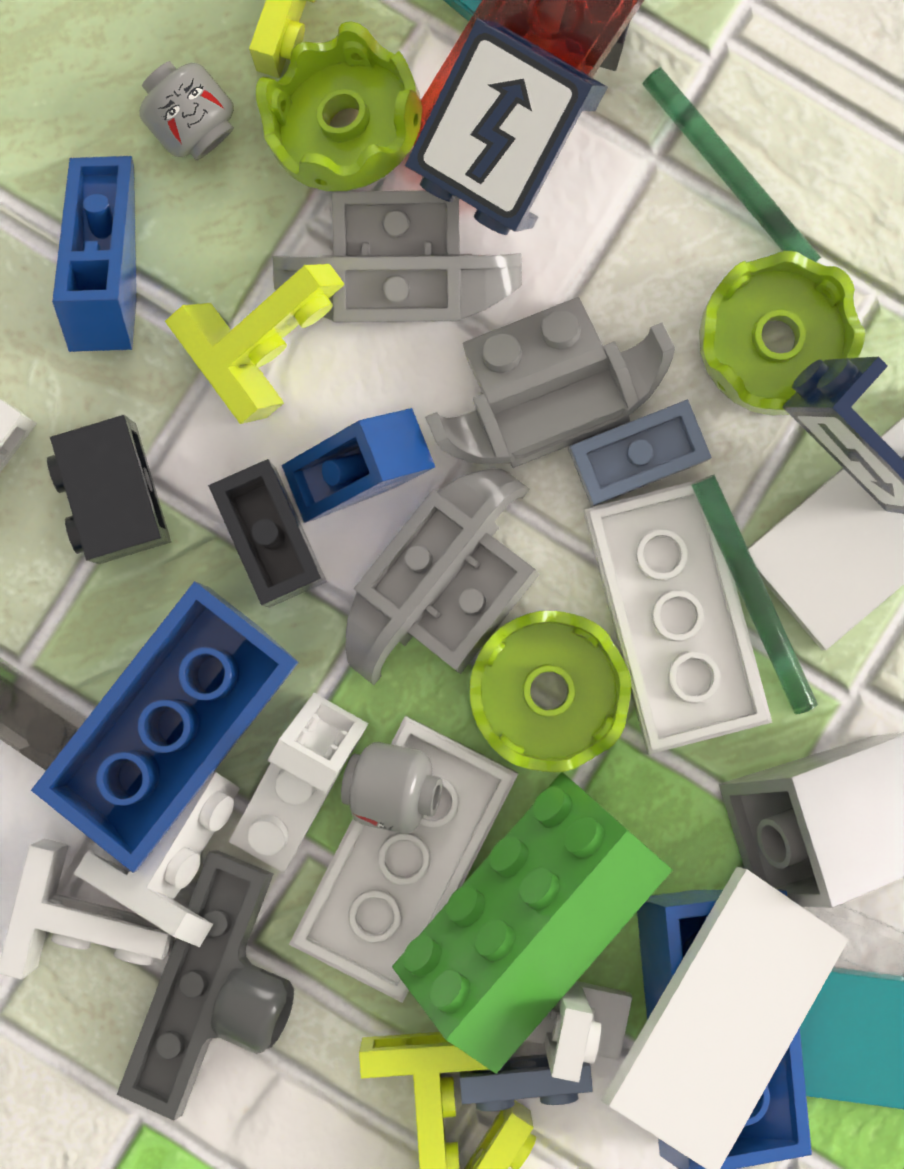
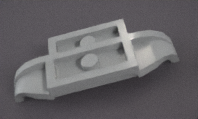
[273,190,522,322]
[425,297,675,468]
[346,469,539,685]

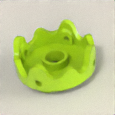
[256,21,422,192]
[699,251,865,416]
[469,611,631,773]

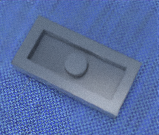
[568,399,712,507]
[459,1054,593,1111]

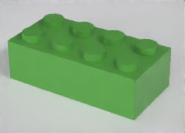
[392,772,673,1074]

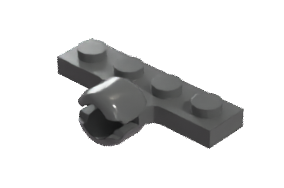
[116,850,294,1121]

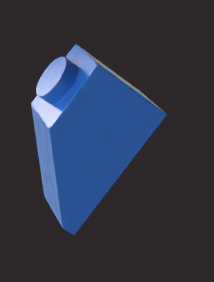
[281,408,435,523]

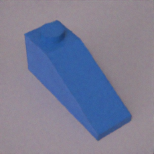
[52,156,137,352]

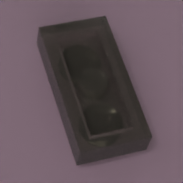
[0,657,88,771]

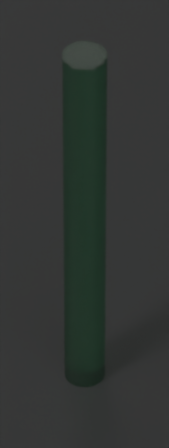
[642,67,822,262]
[691,474,818,715]

